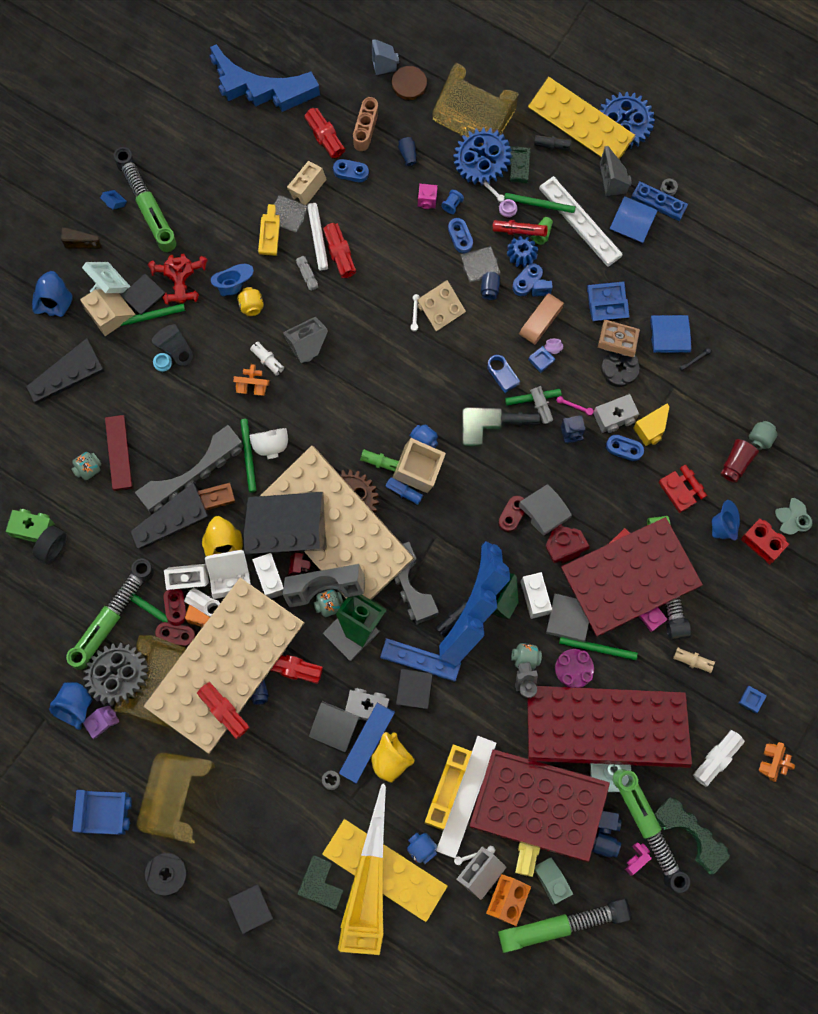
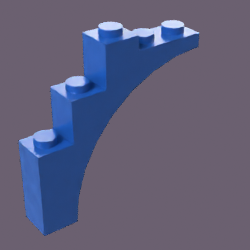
[209,44,320,112]
[439,541,510,666]

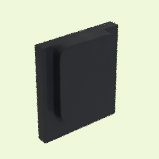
[121,274,165,315]
[396,669,432,709]
[228,884,273,934]

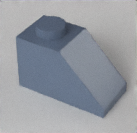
[372,39,399,75]

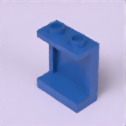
[72,790,132,835]

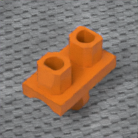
[233,364,270,396]
[759,742,795,782]

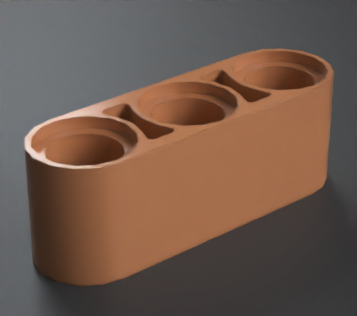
[353,97,378,151]
[519,293,564,345]

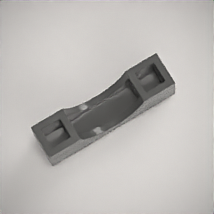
[394,542,439,625]
[283,564,365,607]

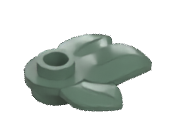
[775,498,812,535]

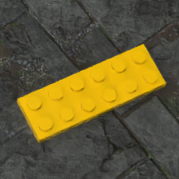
[528,77,636,159]
[322,819,448,922]

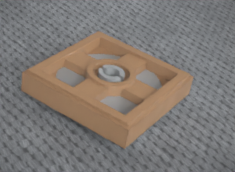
[598,320,640,357]

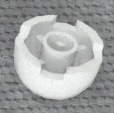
[250,428,288,459]

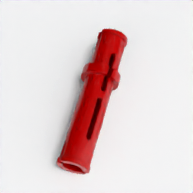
[493,220,548,237]

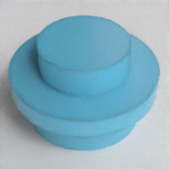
[153,353,172,372]

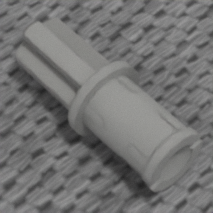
[530,386,553,424]

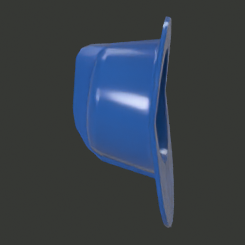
[211,264,254,296]
[712,500,740,541]

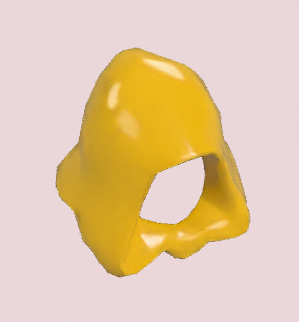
[202,516,243,557]
[371,732,414,782]

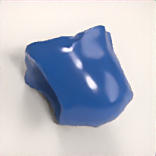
[32,271,73,317]
[49,682,93,730]

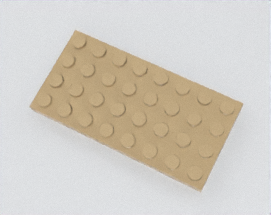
[260,446,415,600]
[143,578,304,754]

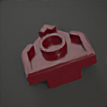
[546,524,589,563]

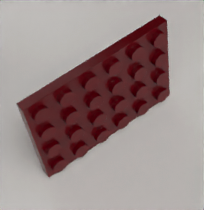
[561,517,703,637]
[470,749,610,863]

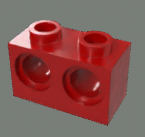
[741,519,789,565]

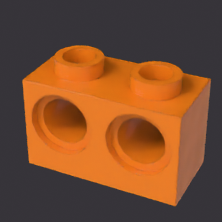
[486,874,531,926]

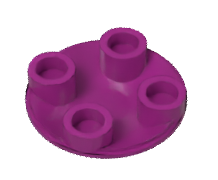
[555,649,594,688]

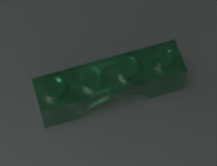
[653,797,730,875]

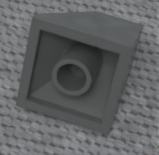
[600,146,631,196]
[283,317,328,363]

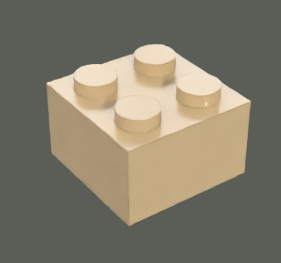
[393,438,446,493]

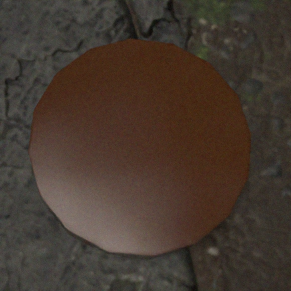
[392,66,427,100]

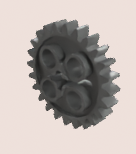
[83,643,149,706]

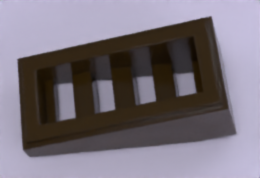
[61,228,102,249]

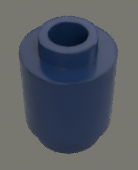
[481,271,500,300]
[592,832,621,858]

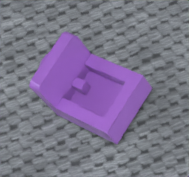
[83,706,119,739]

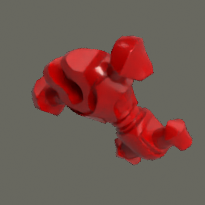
[148,254,208,305]

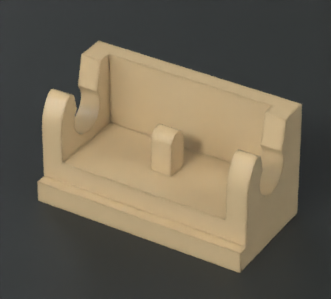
[287,161,326,206]

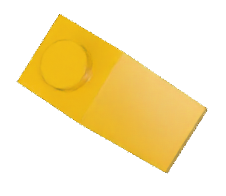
[633,404,669,446]

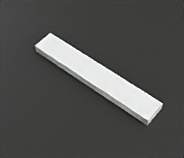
[539,176,623,267]
[436,736,496,858]

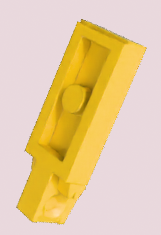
[258,204,280,256]

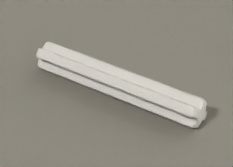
[308,203,328,271]

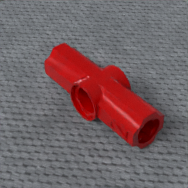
[304,108,345,159]
[323,223,356,278]
[270,655,323,684]
[197,681,250,739]

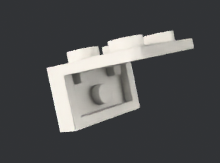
[205,550,251,599]

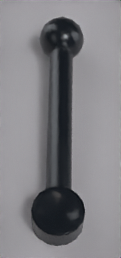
[679,348,712,372]

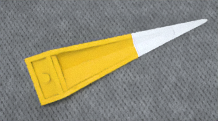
[338,784,386,955]

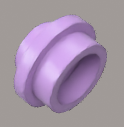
[499,199,517,217]
[545,339,563,354]

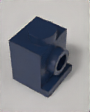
[561,415,585,443]
[598,811,621,834]

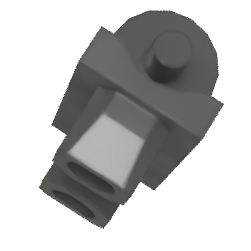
[515,662,538,698]

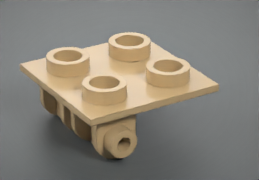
[417,280,466,331]

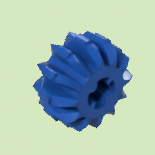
[507,236,538,268]

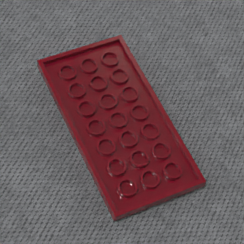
[527,686,692,768]

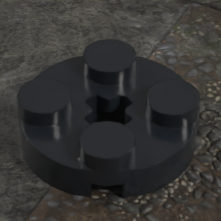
[601,351,639,387]
[145,853,187,896]

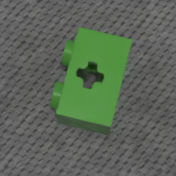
[6,509,54,542]

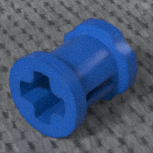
[441,190,464,214]

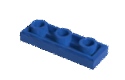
[631,181,688,221]

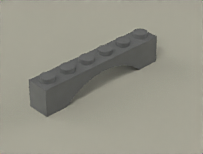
[135,425,243,515]

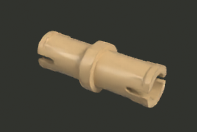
[673,647,715,673]

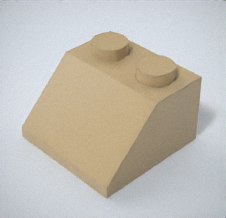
[80,289,135,336]

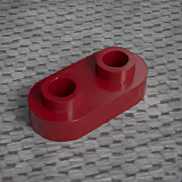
[498,496,525,532]
[164,589,186,626]
[155,622,195,647]

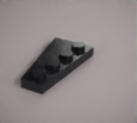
[26,338,104,404]
[131,482,209,550]

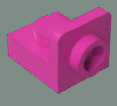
[418,184,438,209]
[640,608,668,632]
[625,842,652,876]

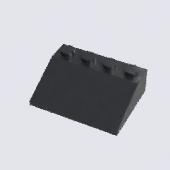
[244,492,326,555]

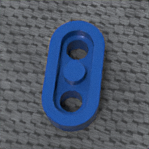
[333,159,369,182]
[448,218,473,253]
[512,264,543,296]
[606,435,644,461]

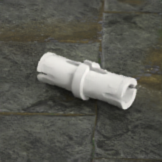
[250,342,284,375]

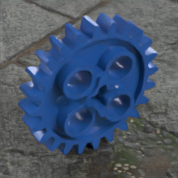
[599,92,655,149]
[454,127,512,185]

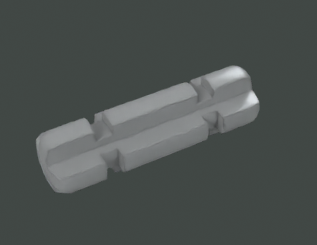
[296,256,318,291]

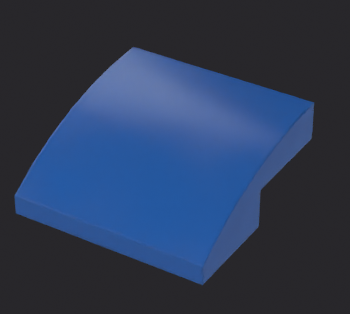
[610,196,658,243]
[587,282,629,321]
[650,315,691,353]

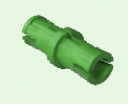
[360,449,399,472]

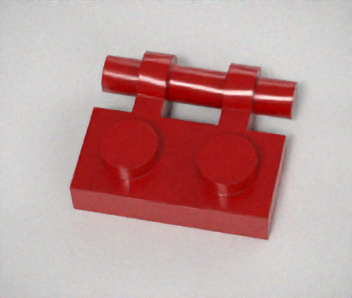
[658,465,707,513]

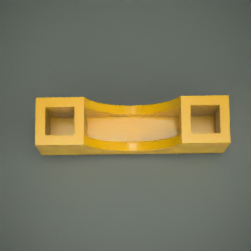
[424,744,472,830]

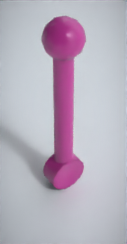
[556,396,594,416]

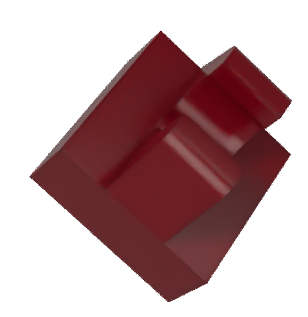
[288,553,310,576]

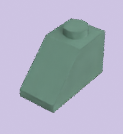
[534,858,573,904]

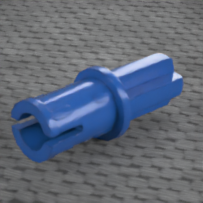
[386,478,423,505]

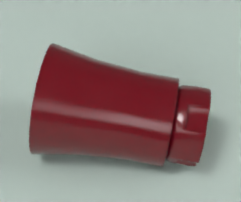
[721,439,759,483]

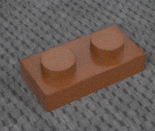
[199,483,235,510]

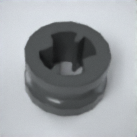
[660,179,678,196]
[322,771,340,790]

